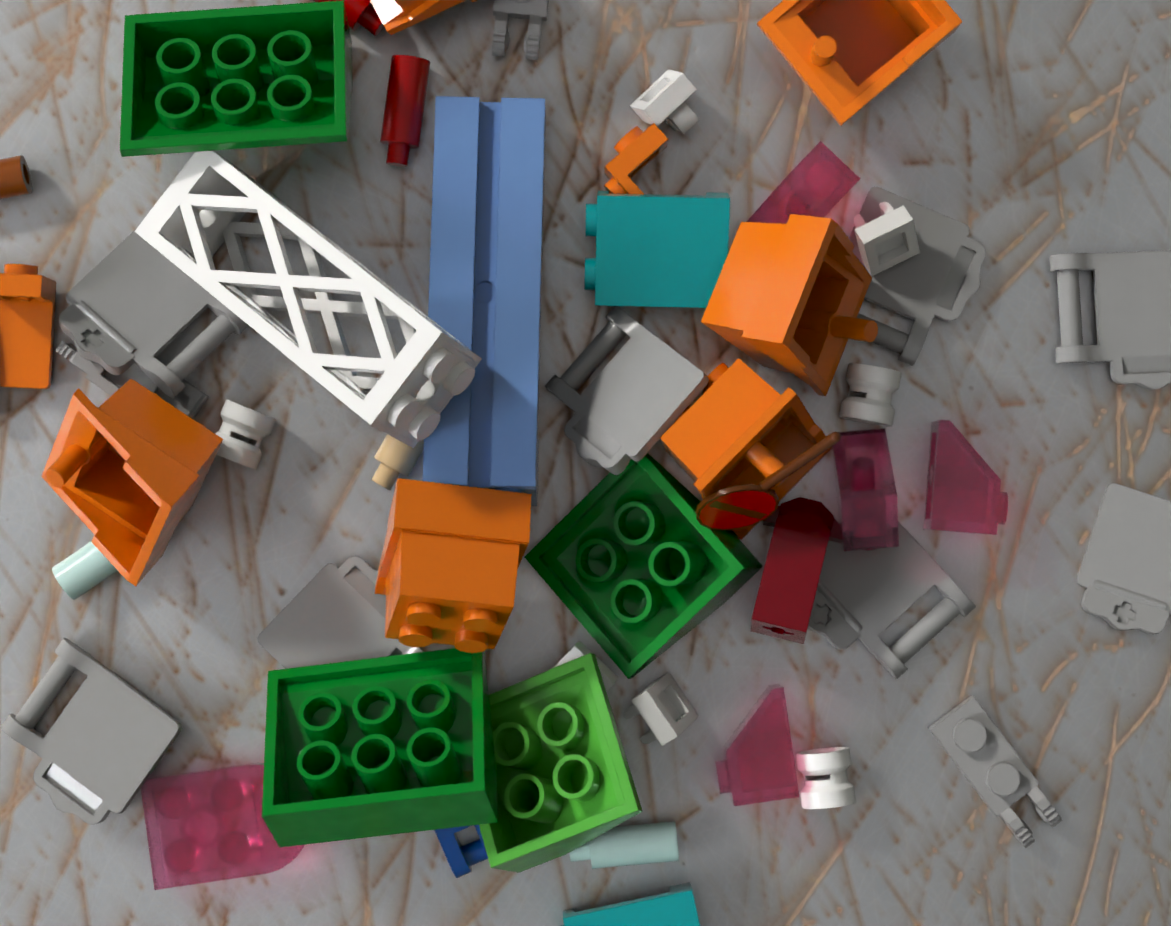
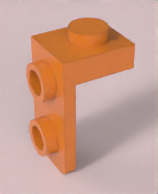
[604,123,668,194]
[0,264,56,389]

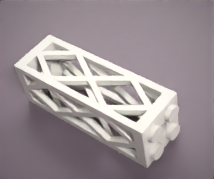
[135,151,482,448]

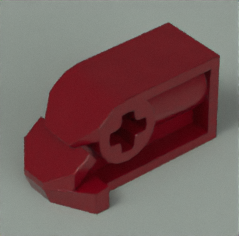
[751,497,845,644]

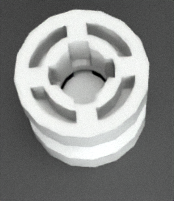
[839,363,902,427]
[215,399,276,470]
[795,747,856,809]

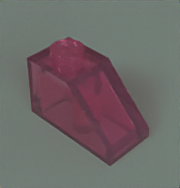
[747,141,860,224]
[923,420,1008,535]
[832,428,899,551]
[715,684,799,806]

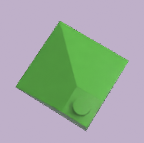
[479,653,642,873]

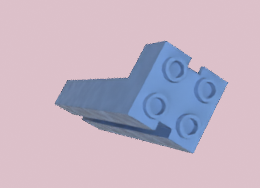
[422,96,546,506]

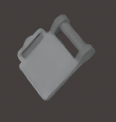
[849,187,986,366]
[59,229,249,399]
[1050,250,1171,390]
[545,306,709,475]
[1077,483,1171,635]
[808,497,976,680]
[258,556,425,669]
[1,638,182,825]

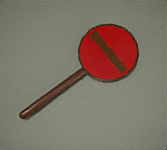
[695,432,841,531]

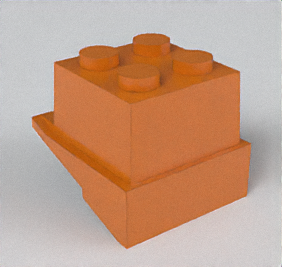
[757,0,963,126]
[701,214,878,396]
[660,358,832,540]
[41,379,223,586]
[375,478,532,653]

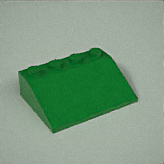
[120,0,353,157]
[262,648,498,848]

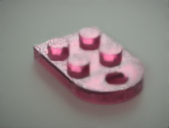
[141,763,305,890]

